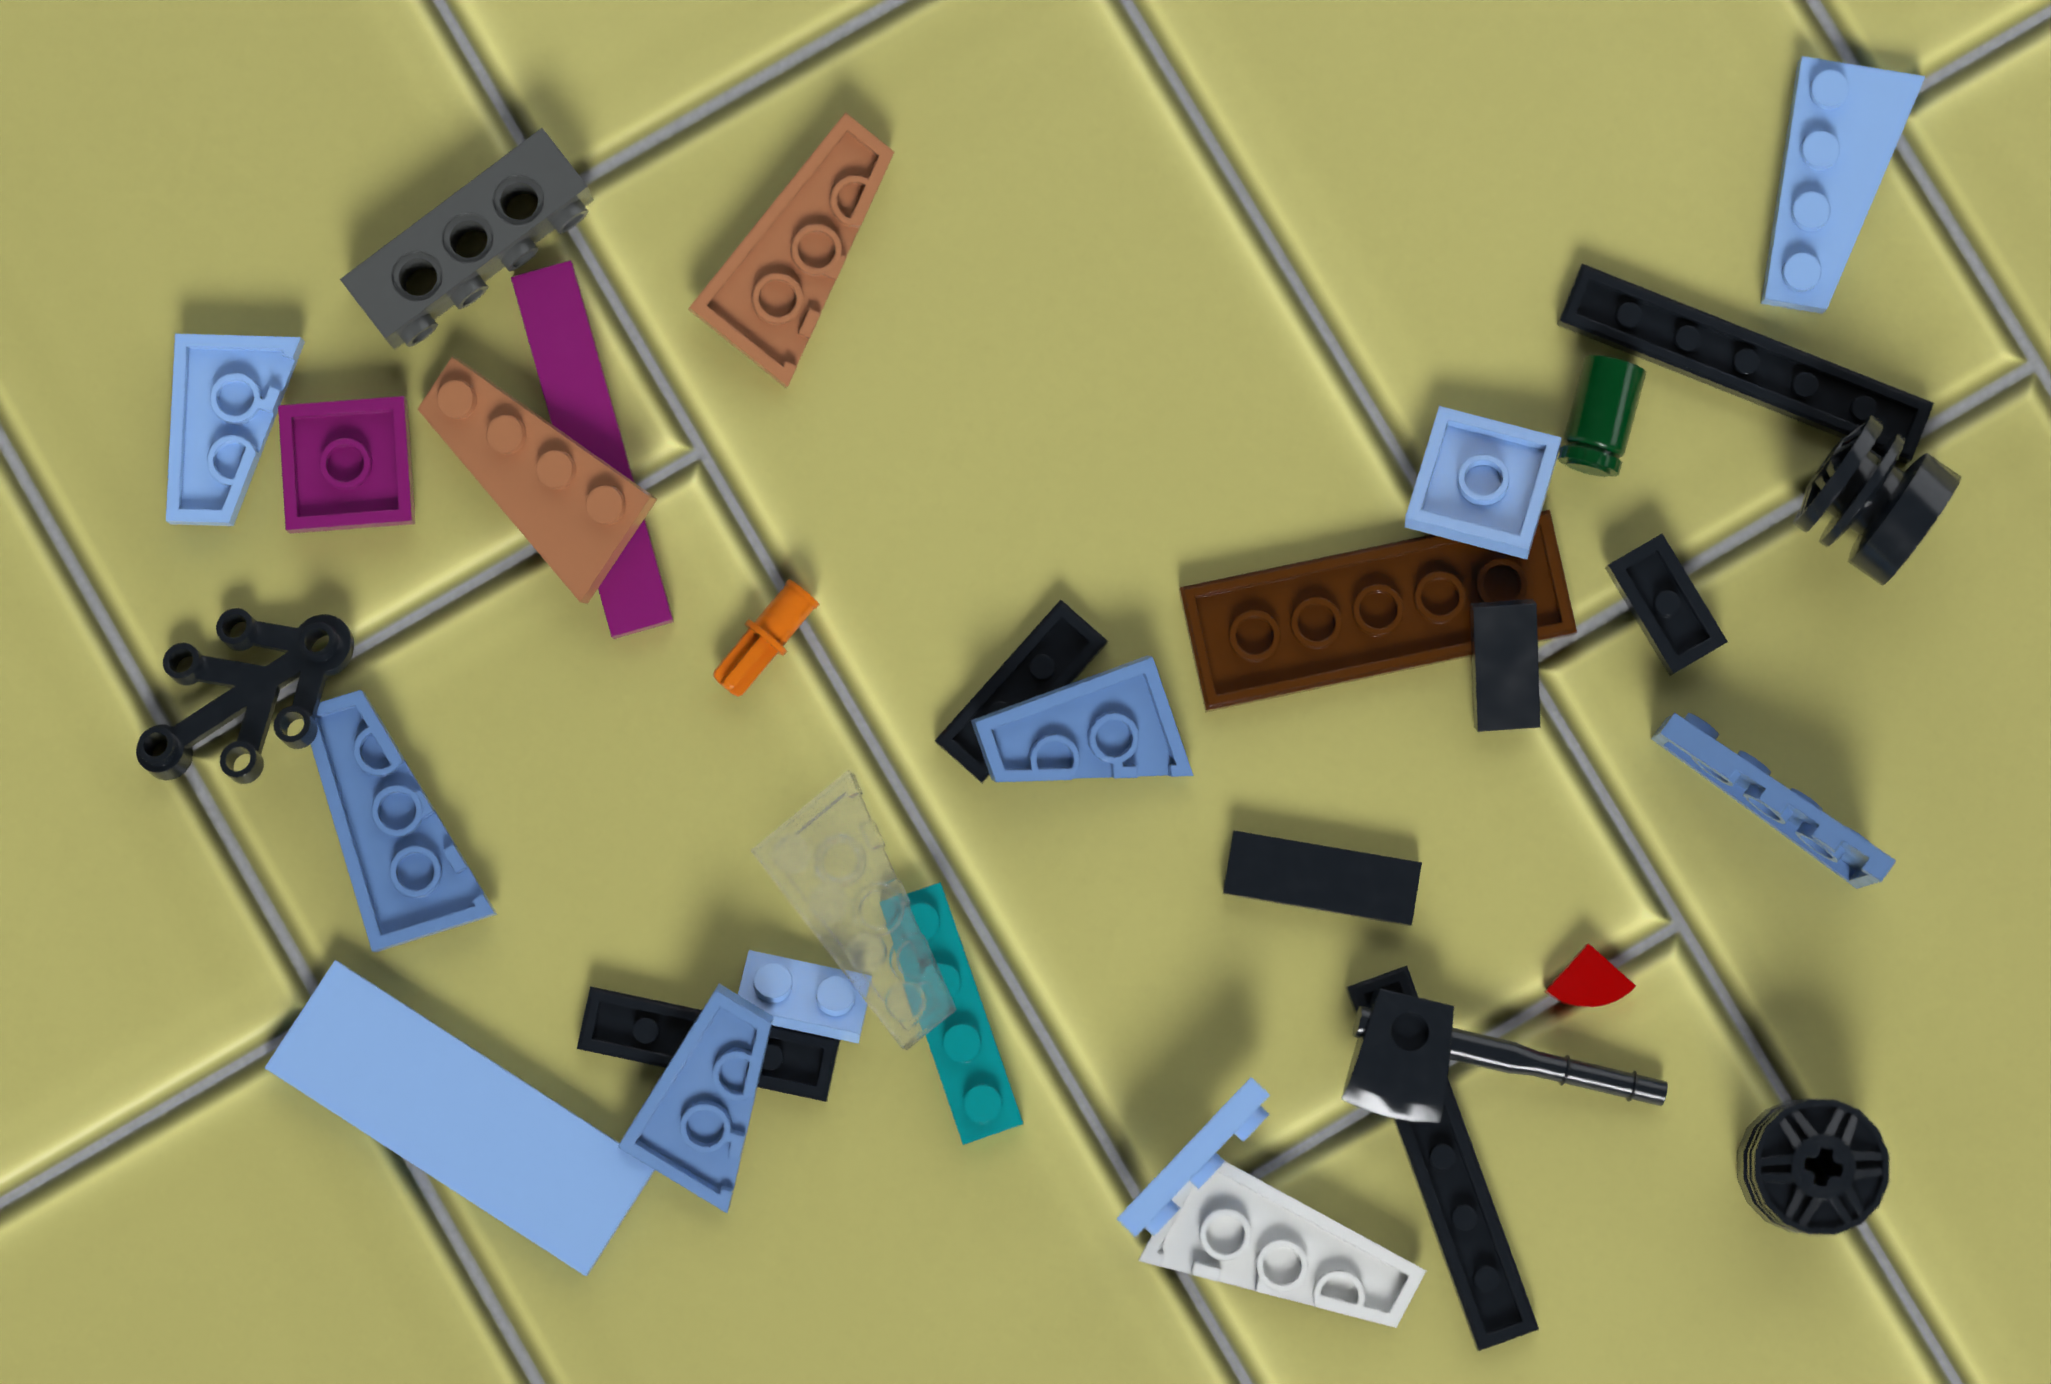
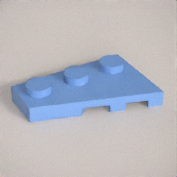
[618,984,774,1213]

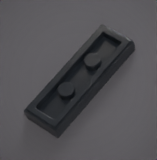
[935,600,1108,784]
[1222,830,1422,926]

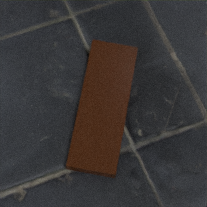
[1179,510,1577,713]

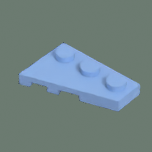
[166,334,305,526]

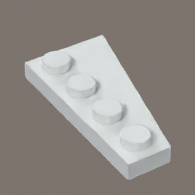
[1138,1161,1426,1328]

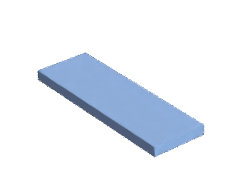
[265,960,655,1276]

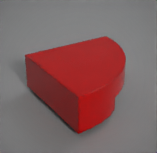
[1544,943,1636,1007]

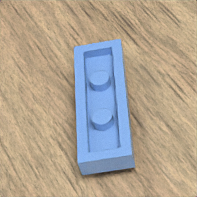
[1116,1077,1270,1237]

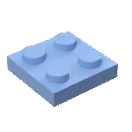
[1405,406,1562,559]

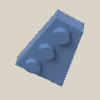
[971,655,1193,782]

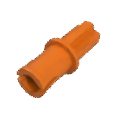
[713,579,820,697]

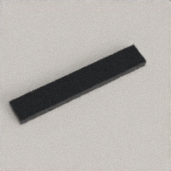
[1557,263,1934,464]
[1345,966,1539,1351]

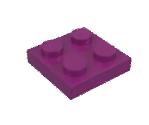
[278,396,415,534]

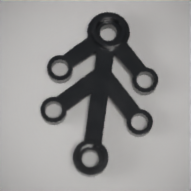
[136,608,354,784]

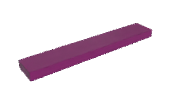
[511,260,674,639]

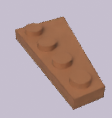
[688,112,894,388]
[418,357,657,604]

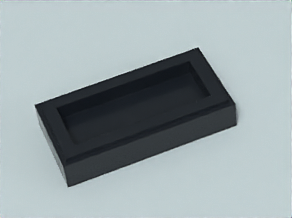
[1470,599,1541,732]

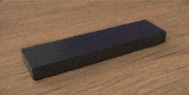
[577,986,841,1102]

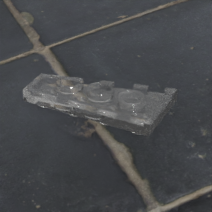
[750,770,957,1050]

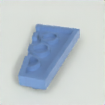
[303,690,498,952]
[1651,713,1896,889]

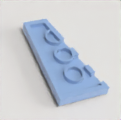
[1761,56,1926,314]

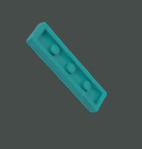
[881,882,1023,1145]

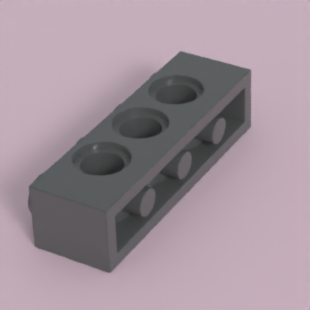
[340,128,594,350]

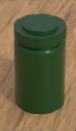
[1558,355,1646,477]

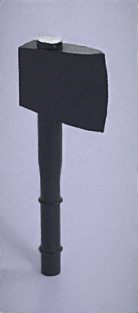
[1341,988,1668,1123]

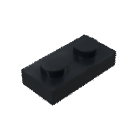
[1605,533,1728,676]

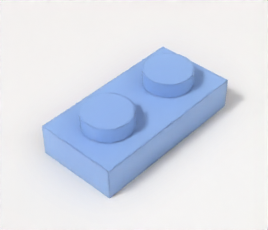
[738,950,873,1044]

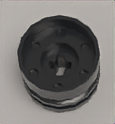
[1793,415,1961,585]
[1737,1099,1889,1235]

